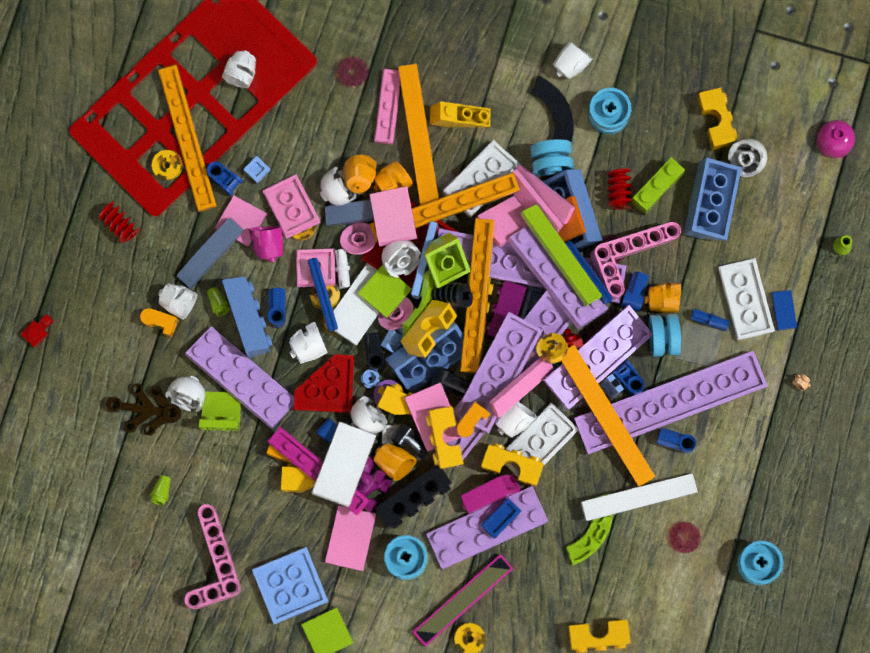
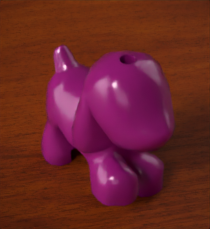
[356,456,392,513]

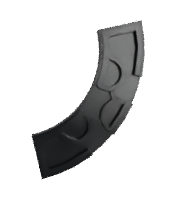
[531,76,574,142]

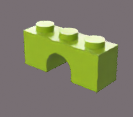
[631,157,685,215]

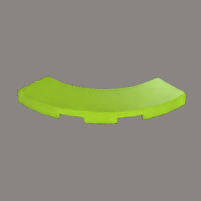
[402,270,435,337]
[566,493,613,566]

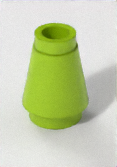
[833,235,852,255]
[207,287,230,317]
[149,475,171,506]

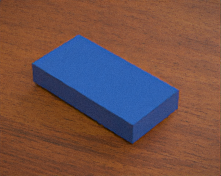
[771,290,797,331]
[481,498,522,539]

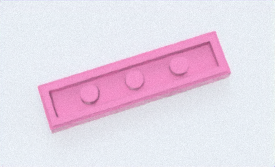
[374,69,401,145]
[517,165,575,224]
[512,169,563,233]
[489,354,554,418]

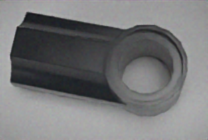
[364,332,385,373]
[430,366,471,397]
[390,423,428,461]

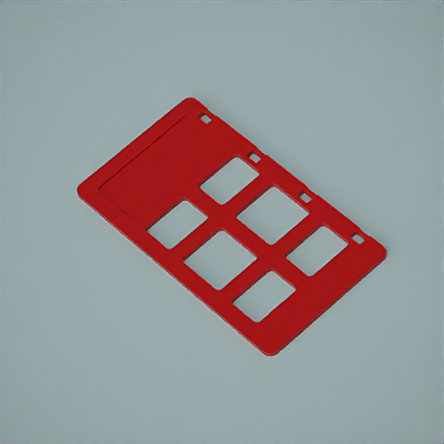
[69,0,317,217]

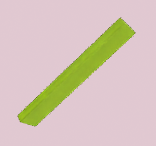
[520,204,602,307]

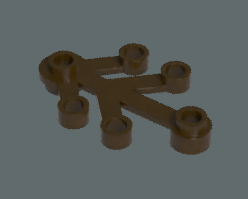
[106,383,182,436]

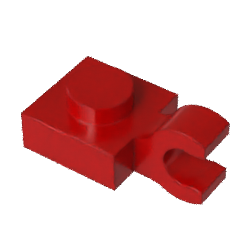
[21,314,54,348]
[563,328,583,350]

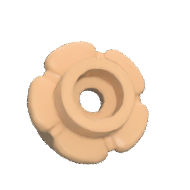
[792,374,810,391]

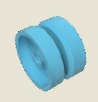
[588,88,631,134]
[530,140,574,176]
[649,313,681,357]
[385,536,427,580]
[737,541,784,586]

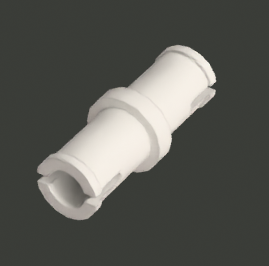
[335,249,351,289]

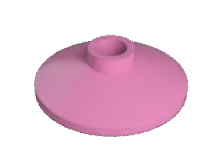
[340,223,376,255]
[378,297,414,330]

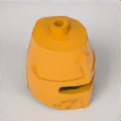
[343,155,376,193]
[373,161,413,193]
[645,283,681,313]
[373,443,417,481]

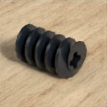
[432,282,473,308]

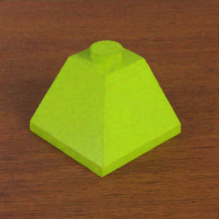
[424,233,471,288]

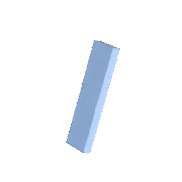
[411,221,438,300]

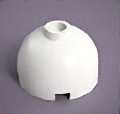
[728,139,767,177]
[320,167,356,206]
[382,240,421,277]
[166,376,205,412]
[351,396,387,434]

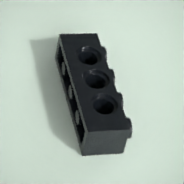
[375,465,452,529]

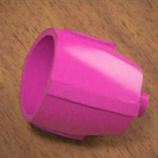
[249,226,284,262]

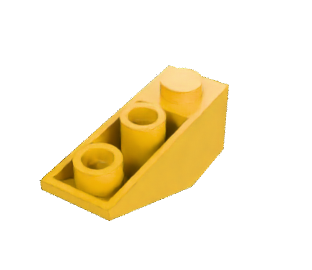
[430,101,490,128]
[376,384,413,415]
[281,464,316,493]

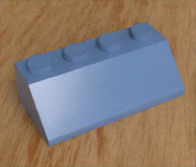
[684,158,742,241]
[543,169,602,250]
[222,277,273,359]
[385,321,464,394]

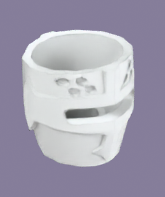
[553,41,593,79]
[222,51,256,88]
[158,283,198,319]
[289,322,328,363]
[495,402,537,437]

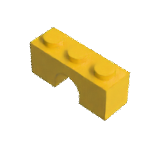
[697,88,738,151]
[400,300,457,358]
[425,406,464,469]
[481,443,544,487]
[568,619,631,653]

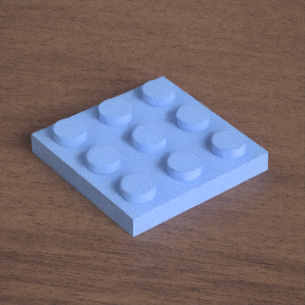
[252,547,329,625]

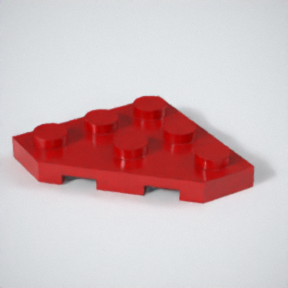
[293,354,354,414]

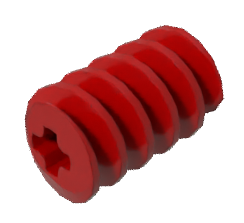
[607,168,632,210]
[98,201,141,243]

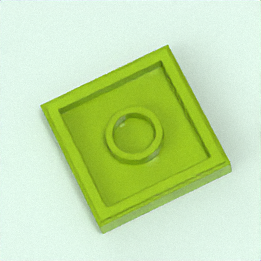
[358,265,412,318]
[302,608,354,653]

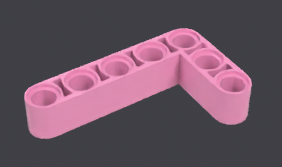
[590,222,681,300]
[185,504,241,610]

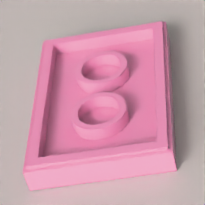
[262,174,321,239]
[370,186,417,246]
[477,195,528,248]
[405,383,462,452]
[325,505,376,571]

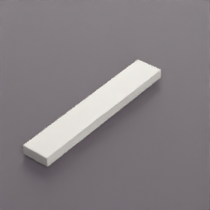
[581,473,698,521]

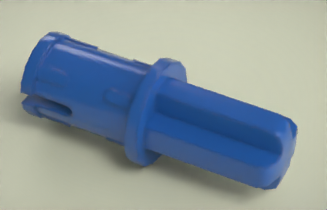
[691,309,730,331]

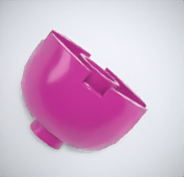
[816,120,855,159]

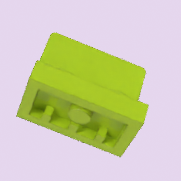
[199,392,241,431]

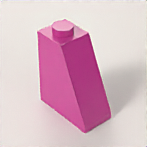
[461,474,521,513]

